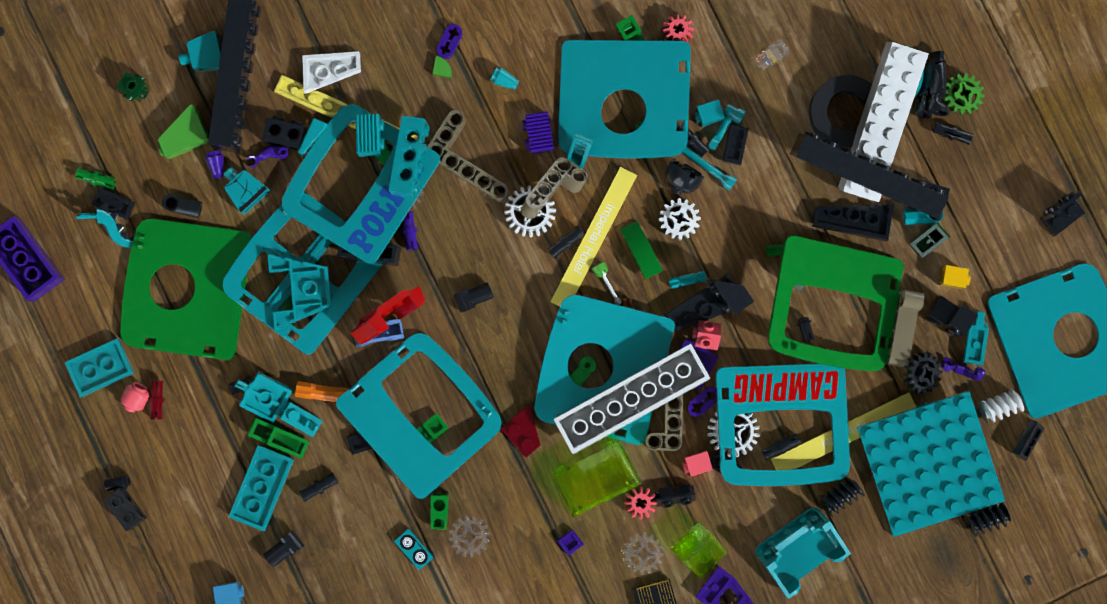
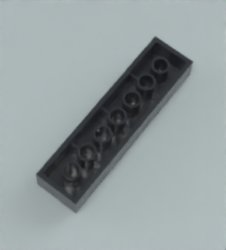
[208,0,261,153]
[790,131,949,219]

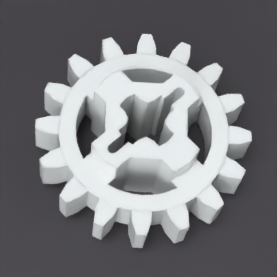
[659,198,701,240]

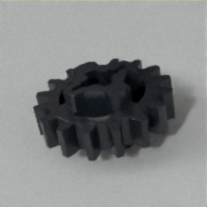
[903,352,943,394]

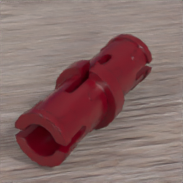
[149,380,165,420]

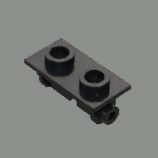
[655,484,696,508]

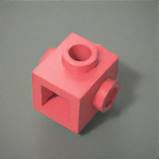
[692,320,721,350]

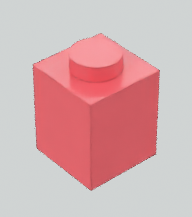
[682,451,713,477]

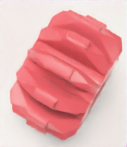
[662,14,694,43]
[624,486,657,519]

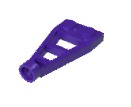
[695,566,754,604]

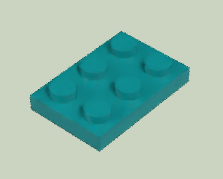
[64,338,134,398]

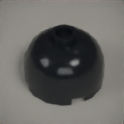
[665,160,704,195]

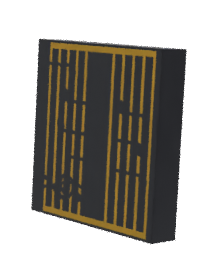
[632,578,677,604]

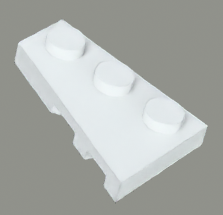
[302,51,361,94]

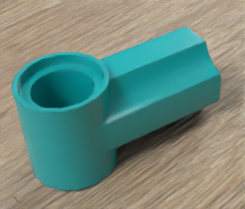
[903,208,944,225]

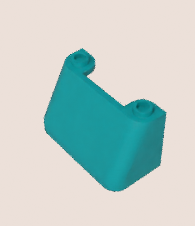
[755,507,851,599]

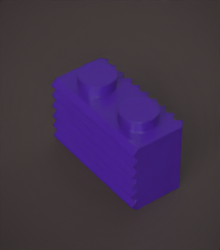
[522,111,554,154]

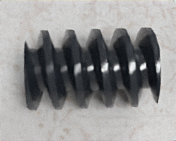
[820,478,865,517]
[966,502,1011,537]

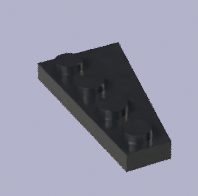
[812,204,894,242]

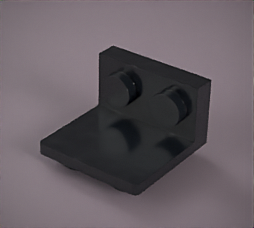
[1039,191,1085,237]

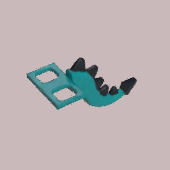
[76,202,134,248]

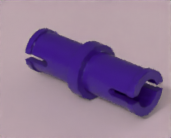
[402,211,418,251]

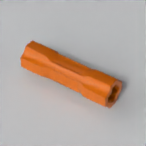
[295,381,356,402]

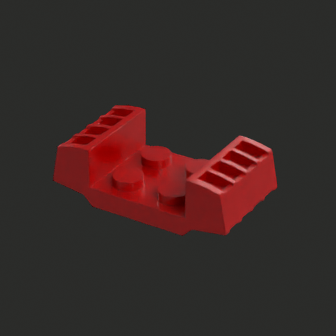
[350,286,426,344]

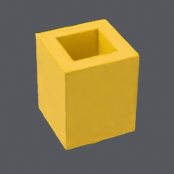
[939,265,971,289]

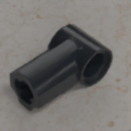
[162,194,203,218]
[453,282,494,313]
[263,530,305,567]

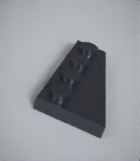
[664,273,734,331]

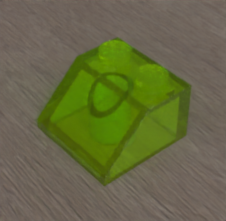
[671,522,728,579]

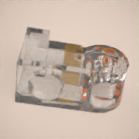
[752,38,790,73]

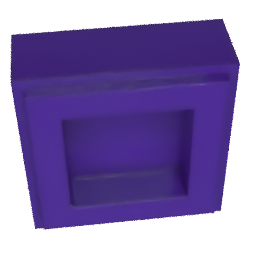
[557,529,584,556]

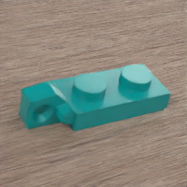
[963,311,989,366]

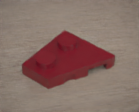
[501,405,541,458]

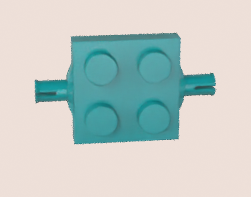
[235,371,292,423]

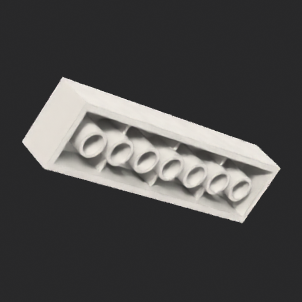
[838,42,928,202]
[554,344,710,454]

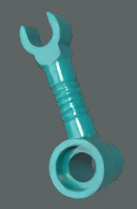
[708,104,746,151]

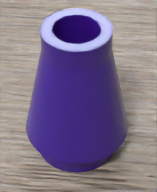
[205,150,225,179]

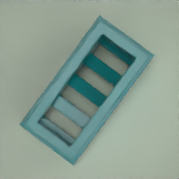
[298,118,328,157]
[567,133,593,169]

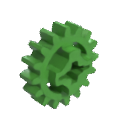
[942,73,985,115]

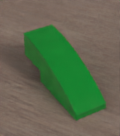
[620,221,663,280]
[246,416,310,459]

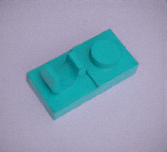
[279,401,323,437]

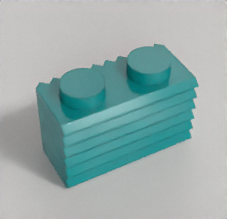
[356,114,385,157]

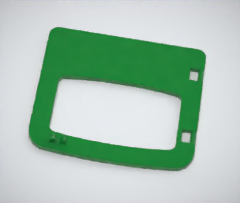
[768,236,904,372]

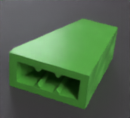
[157,104,209,159]

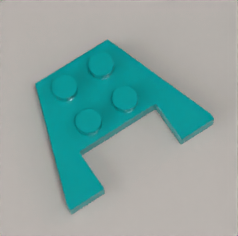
[268,254,332,330]

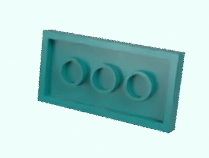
[229,445,295,531]

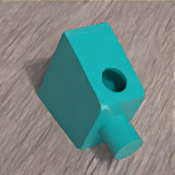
[178,31,222,72]

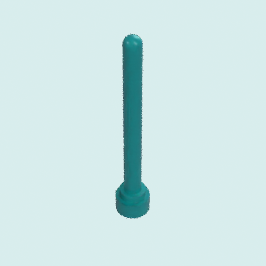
[683,147,737,191]

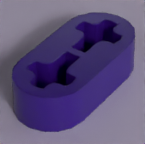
[437,24,463,60]
[687,387,717,417]

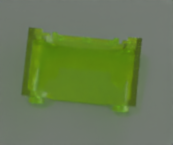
[551,439,642,518]

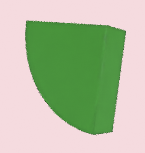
[433,56,452,79]

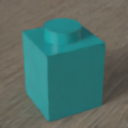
[694,100,725,128]

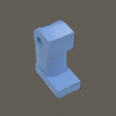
[355,319,404,348]

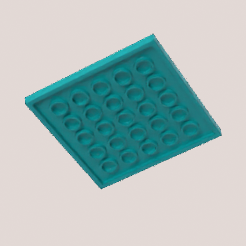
[857,391,1005,537]

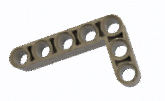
[427,110,509,202]

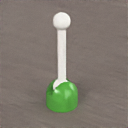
[591,262,622,305]

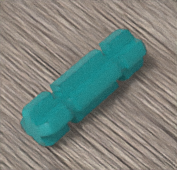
[669,271,707,288]

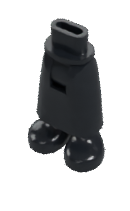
[914,51,949,118]

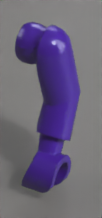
[247,146,288,168]
[941,357,986,381]

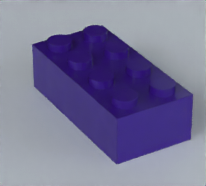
[0,216,65,302]

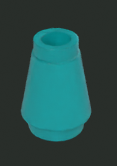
[490,67,519,90]

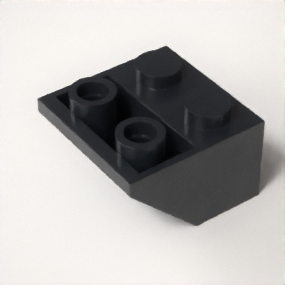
[707,279,754,315]

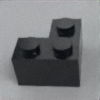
[925,295,978,337]

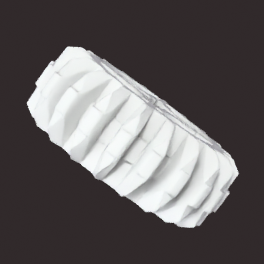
[504,186,556,237]
[707,412,759,457]

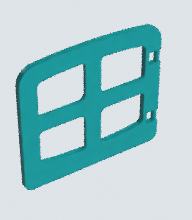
[223,193,382,355]

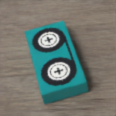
[394,529,434,570]

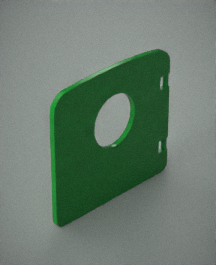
[120,219,252,360]

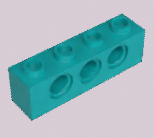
[388,116,430,198]

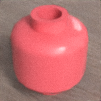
[120,382,149,412]

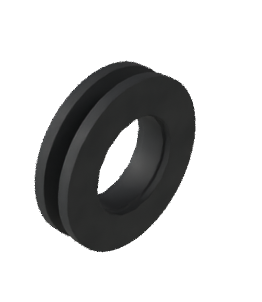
[809,75,872,149]

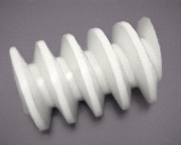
[979,390,1024,424]

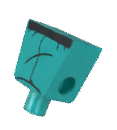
[224,167,271,215]

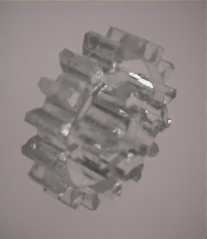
[449,515,491,558]
[622,532,665,575]

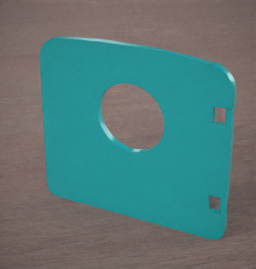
[558,40,691,158]
[987,264,1107,419]
[534,295,675,445]

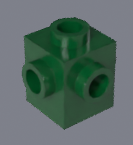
[116,72,150,102]

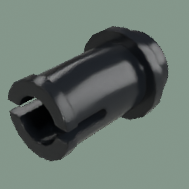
[797,317,815,342]
[104,474,131,492]

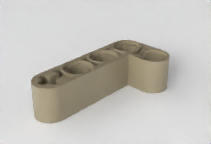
[521,157,587,219]
[887,290,924,367]
[645,394,683,451]

